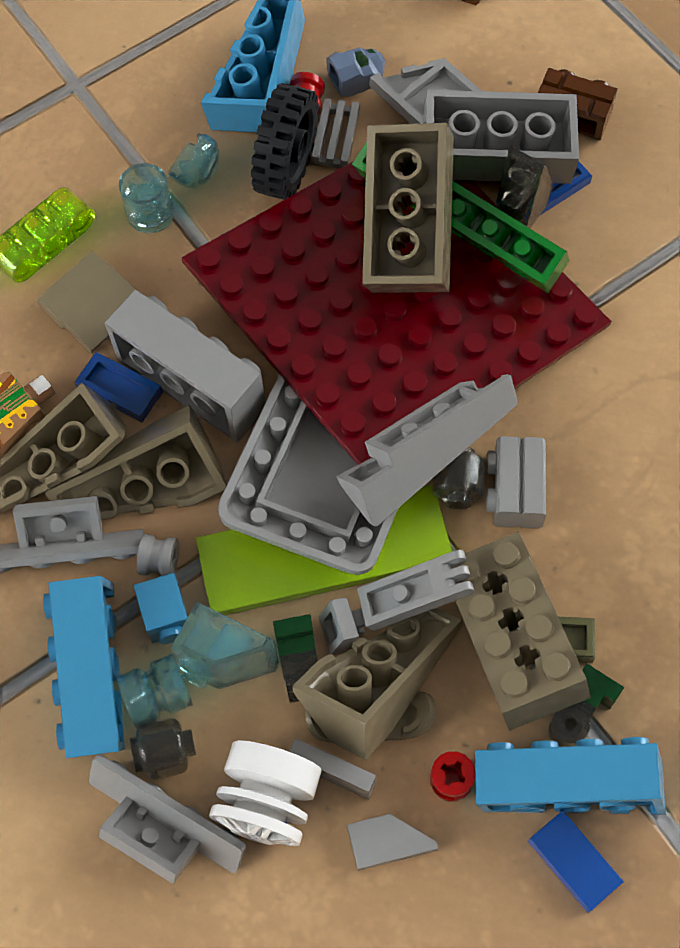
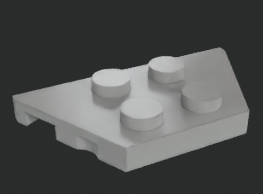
[369,58,481,124]

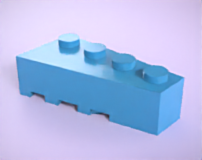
[201,0,305,132]
[43,576,125,758]
[475,737,666,815]

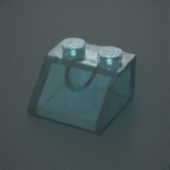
[171,602,280,689]

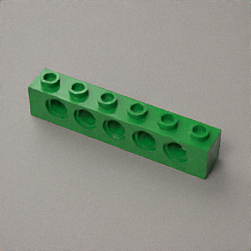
[352,142,570,293]

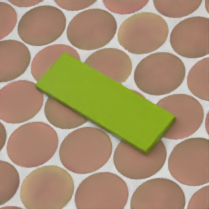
[196,484,452,618]

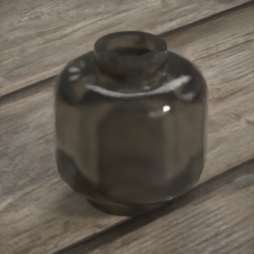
[432,447,485,509]
[130,718,196,781]

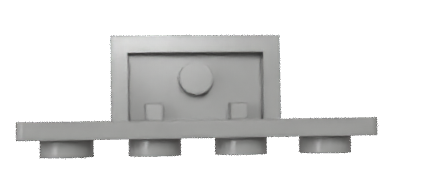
[0,496,144,573]
[89,754,246,884]

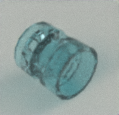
[119,163,174,233]
[116,653,193,729]

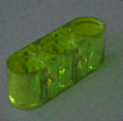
[0,187,95,283]

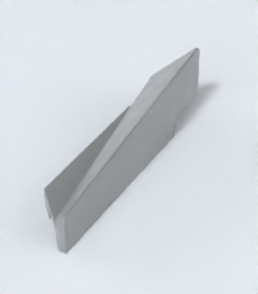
[337,374,518,526]

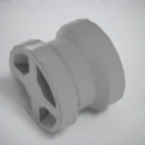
[137,534,179,576]

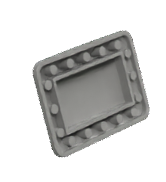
[218,375,398,575]

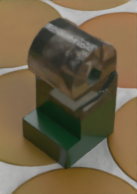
[273,614,318,703]
[548,663,624,747]

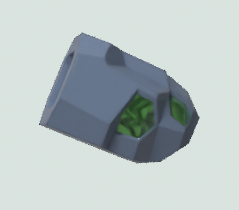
[326,47,385,97]

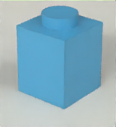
[133,573,192,644]

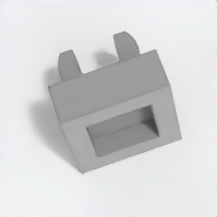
[318,597,366,655]

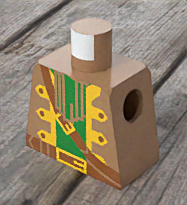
[0,372,56,458]

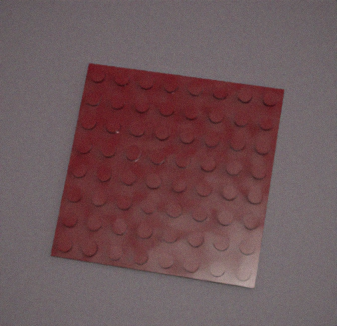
[182,161,612,465]

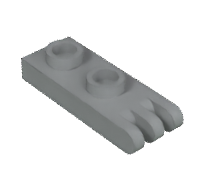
[357,550,474,631]

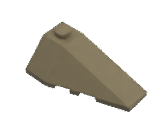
[0,383,126,514]
[45,405,227,520]
[293,608,462,760]

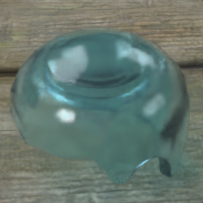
[167,133,219,188]

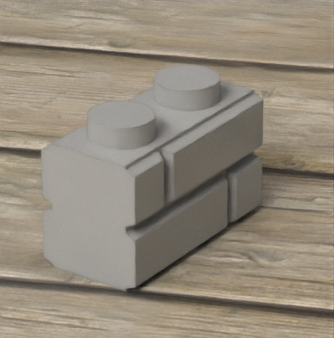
[486,436,546,529]

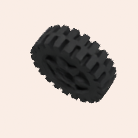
[251,83,319,200]

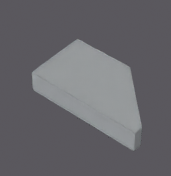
[347,814,438,871]

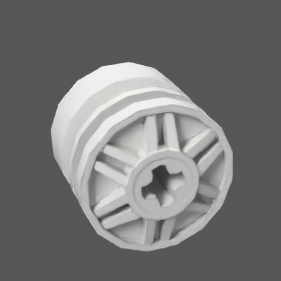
[209,740,322,846]

